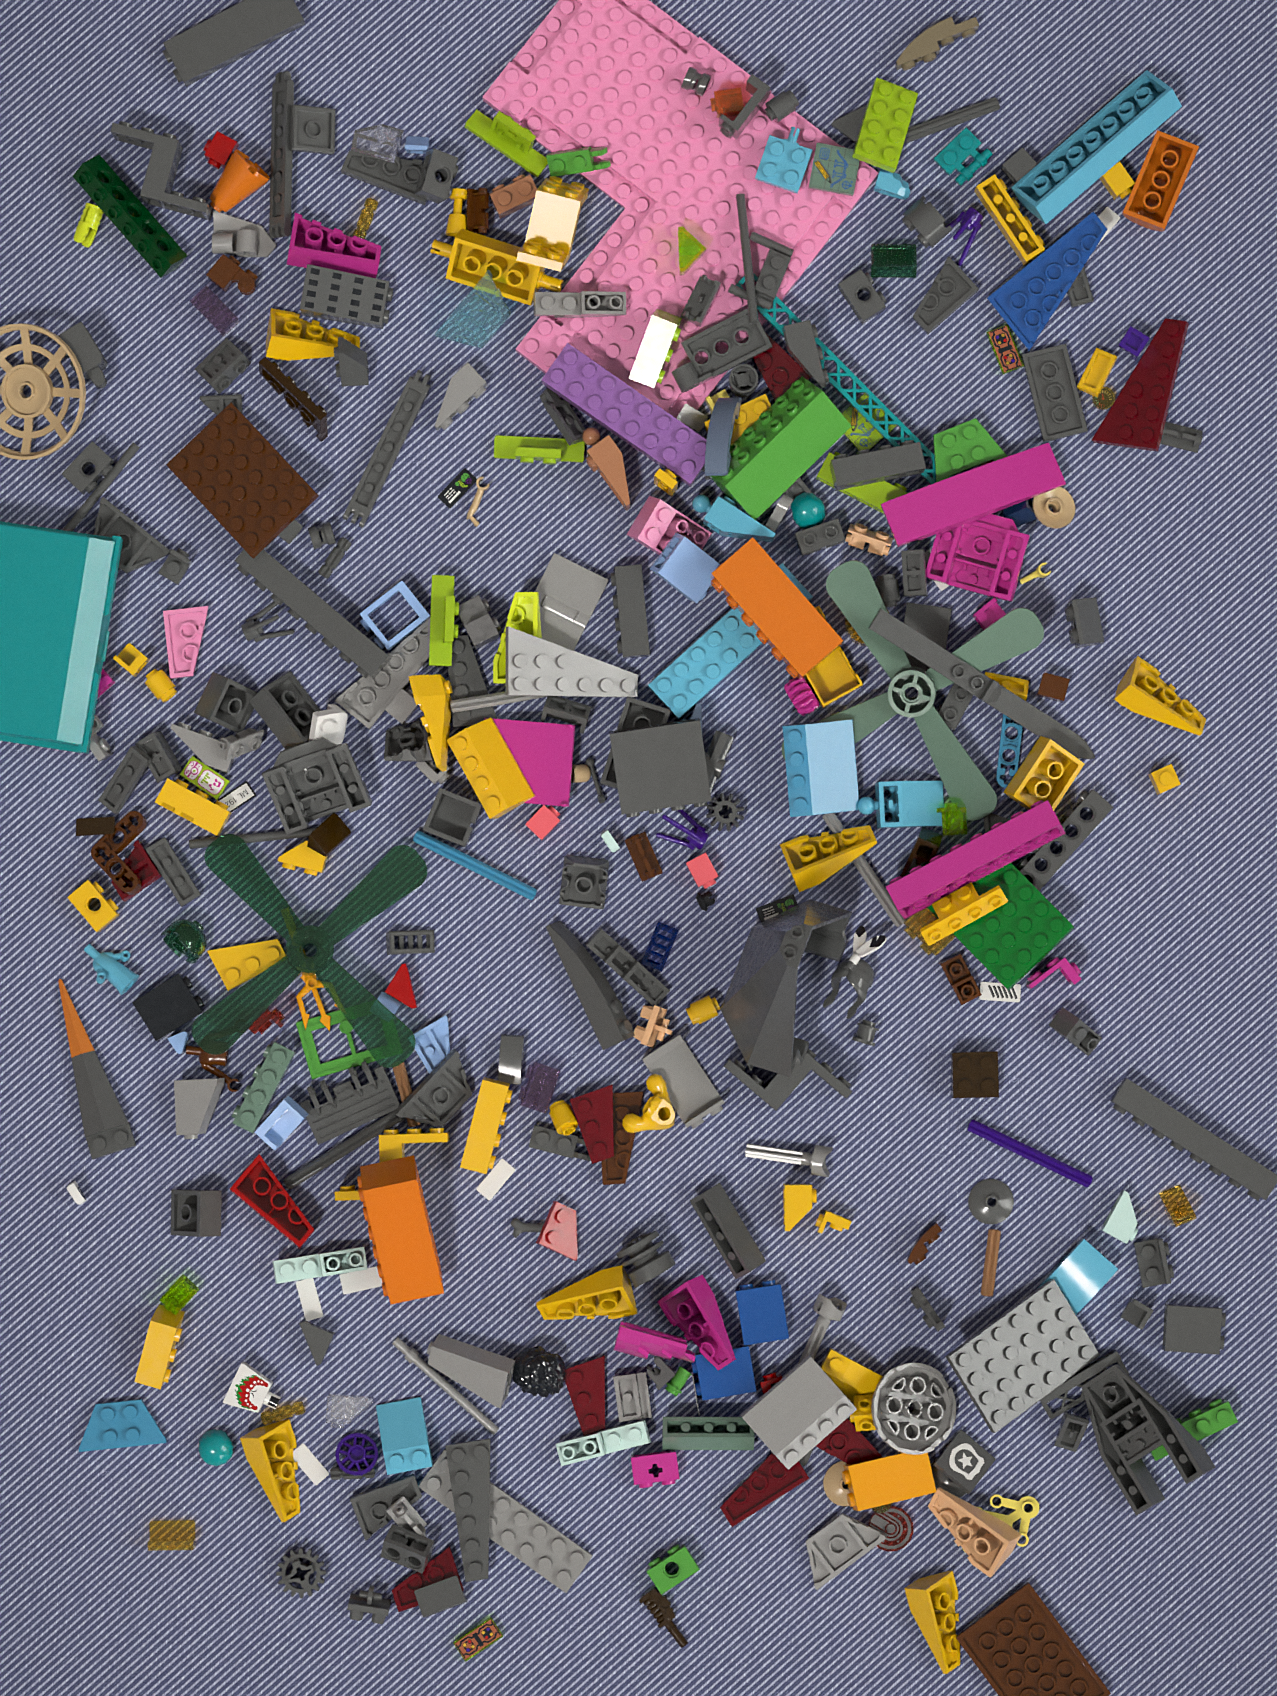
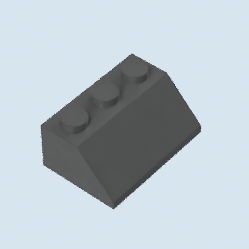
[249,671,321,749]

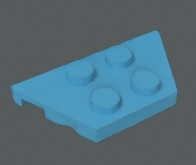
[79,1399,167,1452]

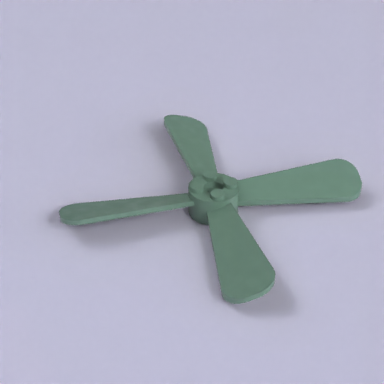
[782,560,1044,821]

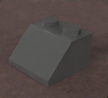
[194,672,257,733]
[171,1189,222,1237]

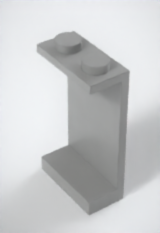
[642,1034,725,1129]

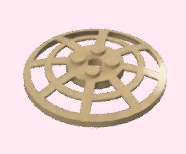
[0,323,86,460]

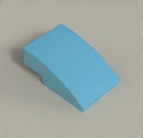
[1037,1238,1118,1315]

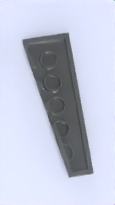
[445,1438,491,1582]

